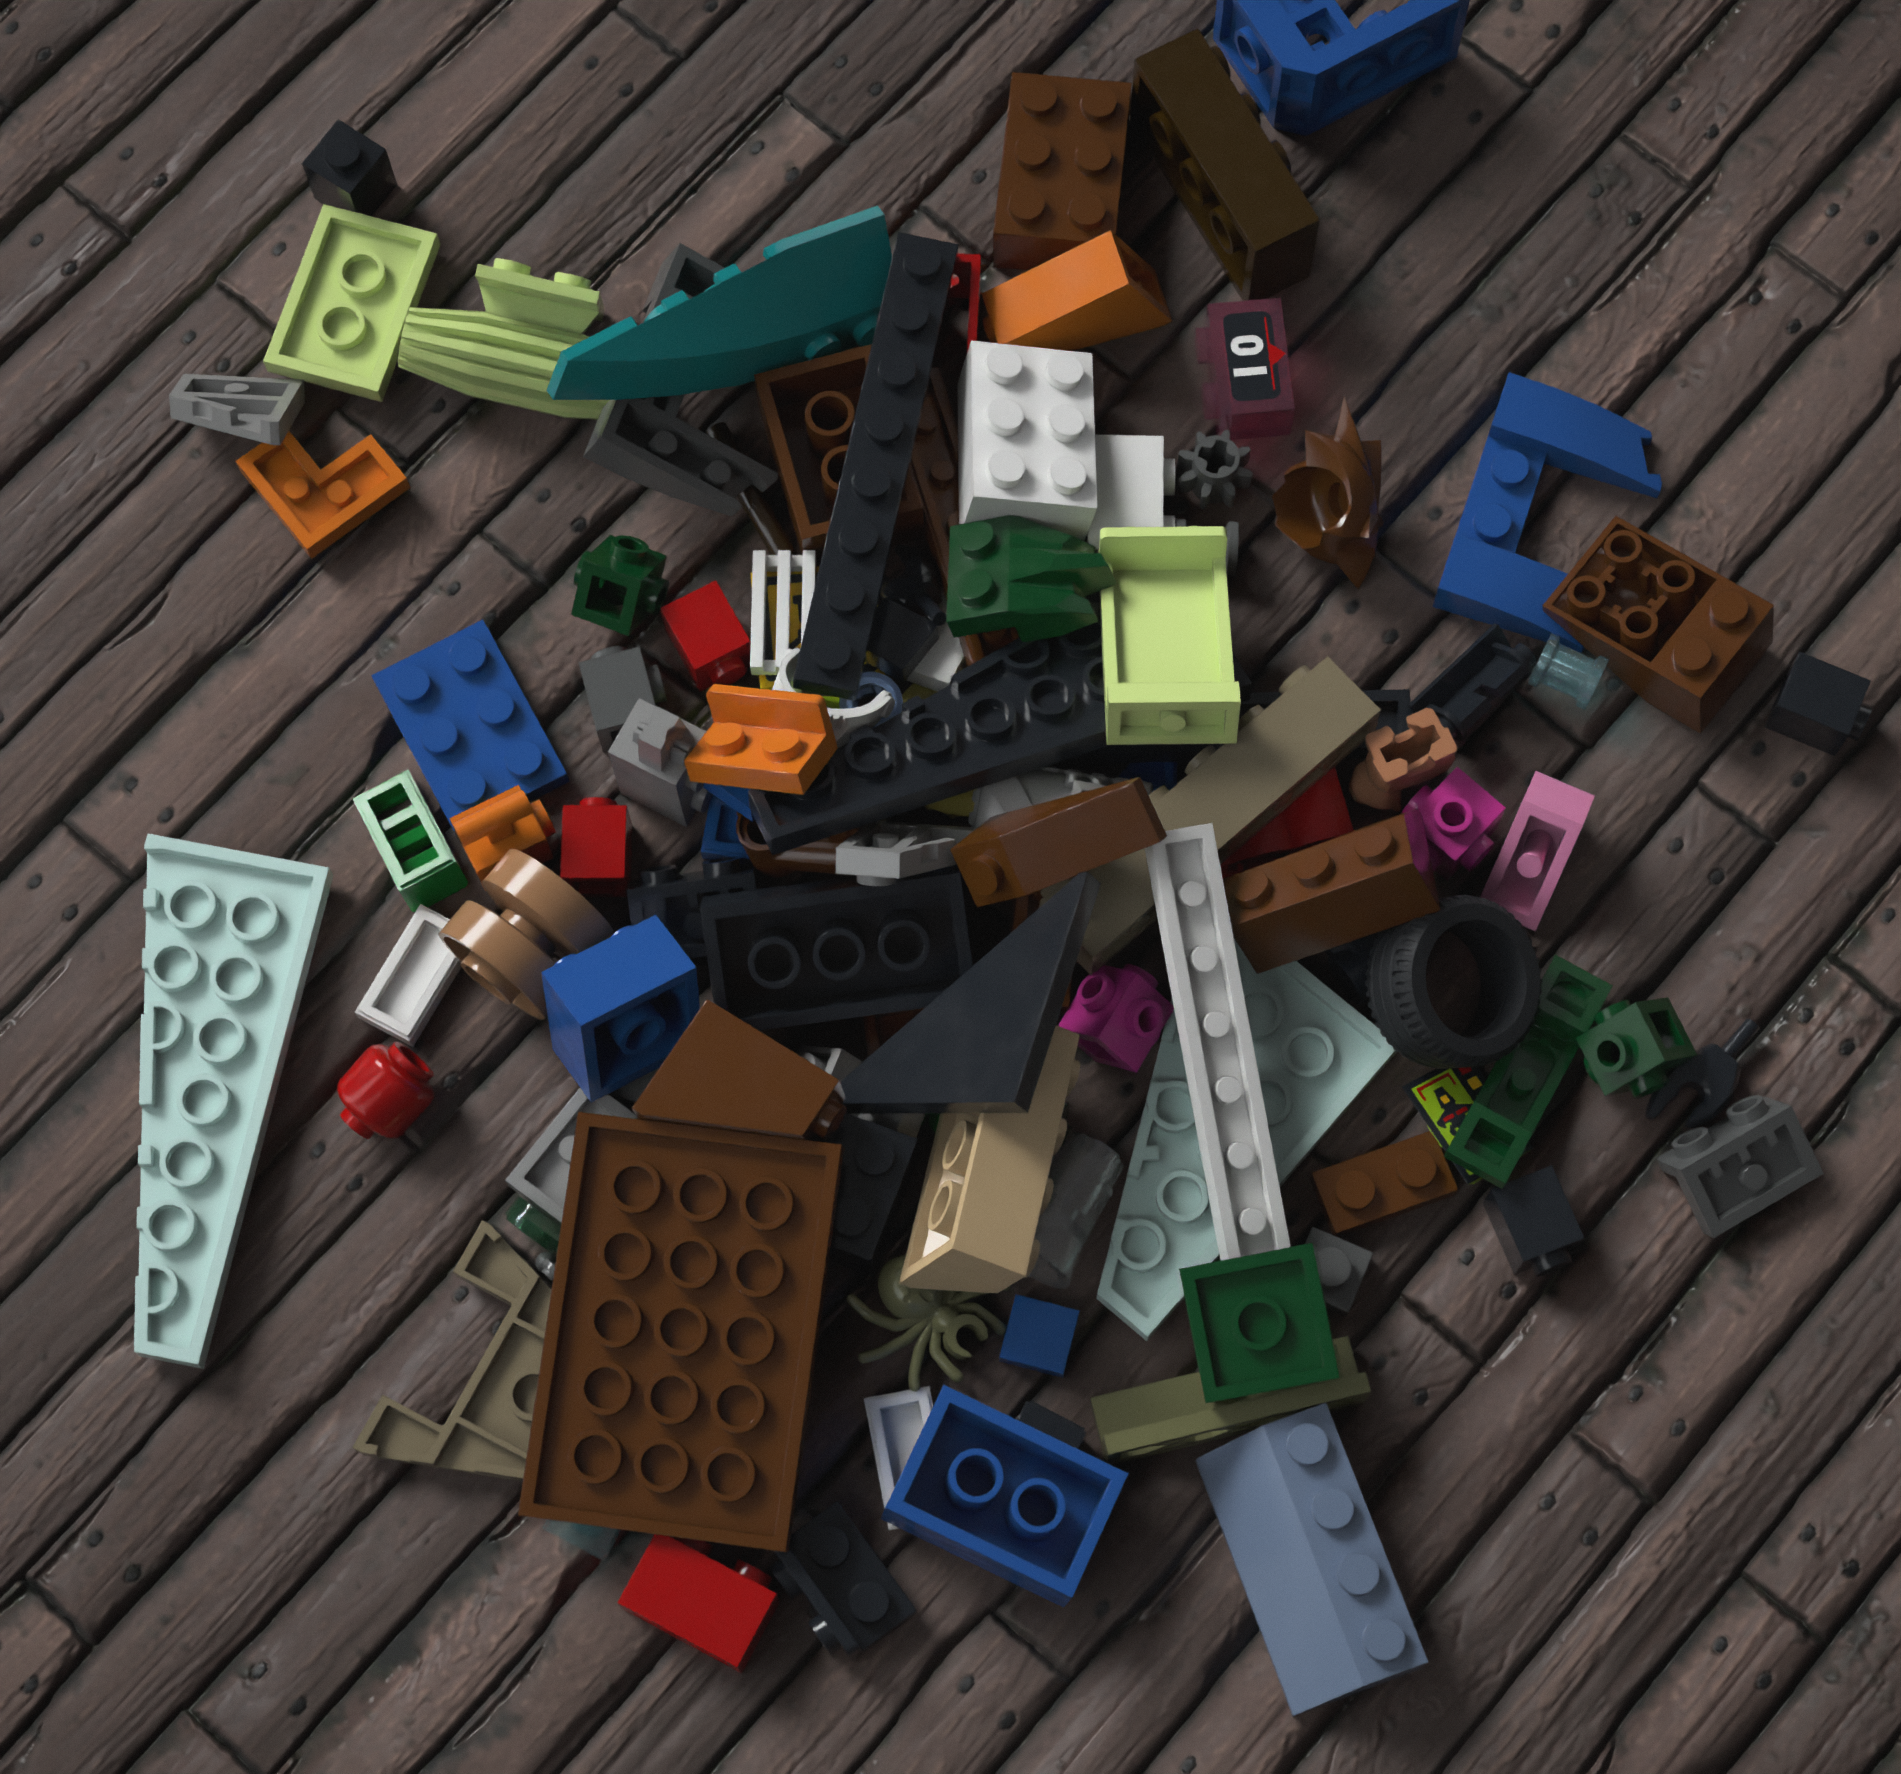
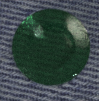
[505,1195,561,1253]

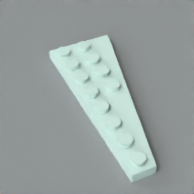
[134,834,334,1369]

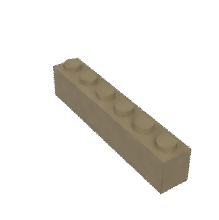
[1039,656,1381,975]

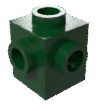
[571,535,669,636]
[1576,997,1697,1099]

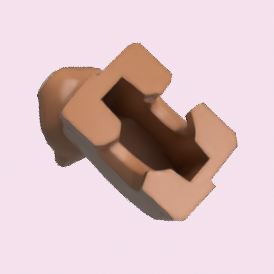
[1349,708,1457,812]

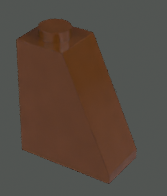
[632,999,847,1141]

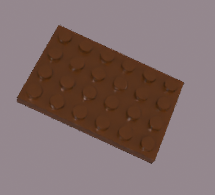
[518,1112,844,1552]

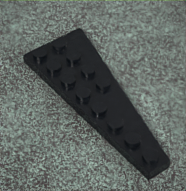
[748,600,1252,855]

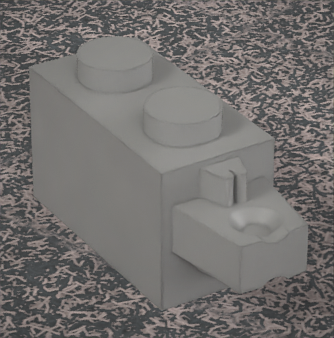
[608,698,713,827]

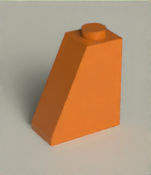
[982,230,1172,351]

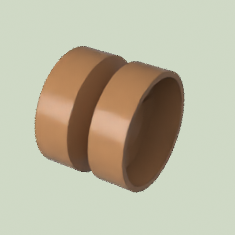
[438,848,614,1020]

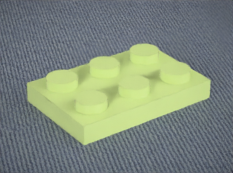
[263,204,440,402]

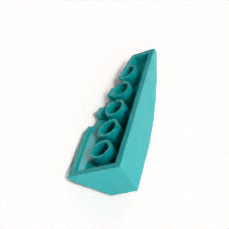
[546,205,892,400]

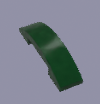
[1443,955,1613,1189]

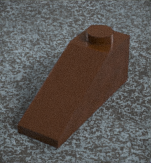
[950,777,1167,907]

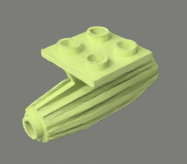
[398,258,609,420]

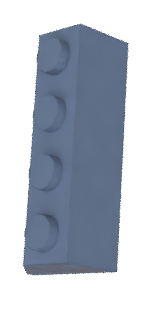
[1195,1403,1428,1717]

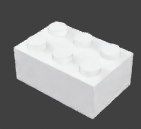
[957,341,1097,541]

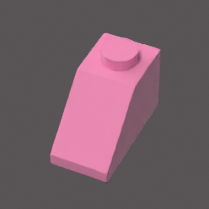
[1481,771,1595,932]

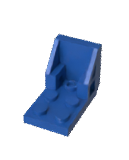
[1213,0,1470,136]

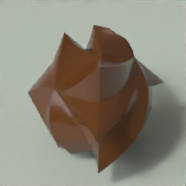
[1272,396,1384,589]

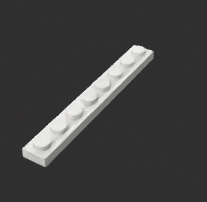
[1145,823,1291,1261]

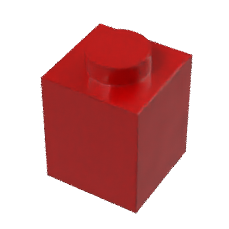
[660,580,751,692]
[560,797,633,897]

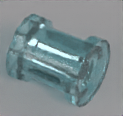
[1528,633,1609,710]

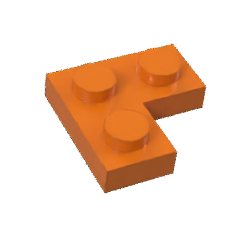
[235,431,411,559]

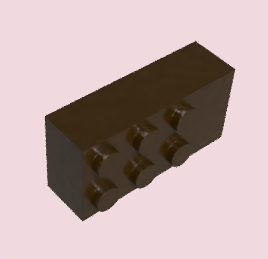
[1130,28,1320,308]

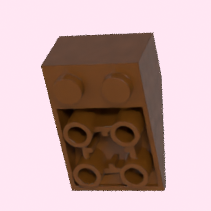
[1542,516,1774,734]

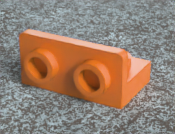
[684,684,838,795]

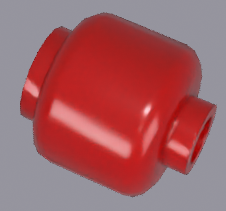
[337,1041,434,1139]

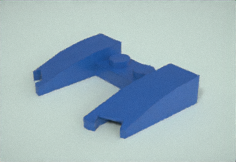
[1432,372,1662,653]

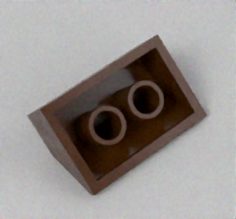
[1223,808,1440,974]

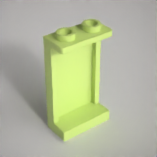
[1099,526,1241,745]

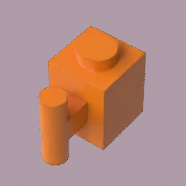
[449,785,556,891]

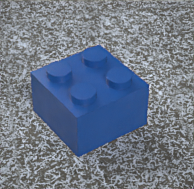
[541,915,700,1103]

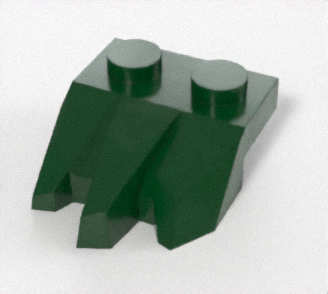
[946,515,1118,642]

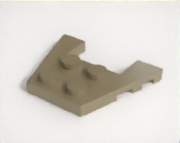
[352,1220,551,1482]

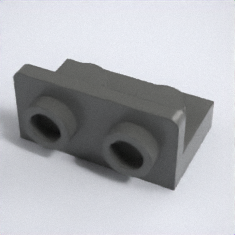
[1657,1095,1824,1238]

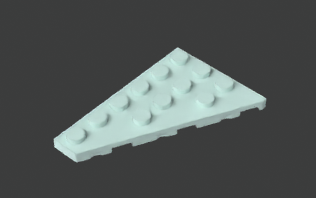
[1097,939,1397,1341]

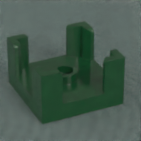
[1179,1243,1343,1403]

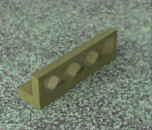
[1090,1336,1371,1465]

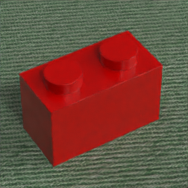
[617,1534,780,1674]

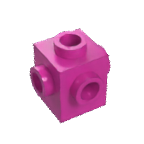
[1402,766,1506,881]
[1058,964,1174,1072]

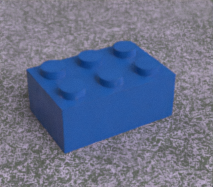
[881,1385,1128,1608]

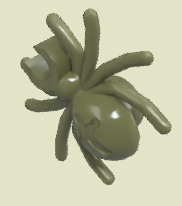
[846,1225,1011,1392]

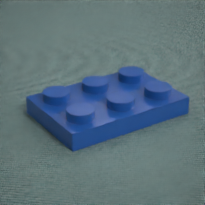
[371,619,570,839]

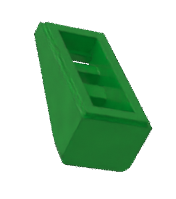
[353,769,468,912]

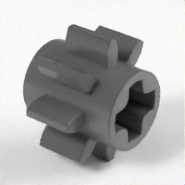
[1177,430,1253,509]

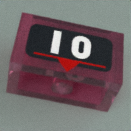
[1195,298,1295,440]

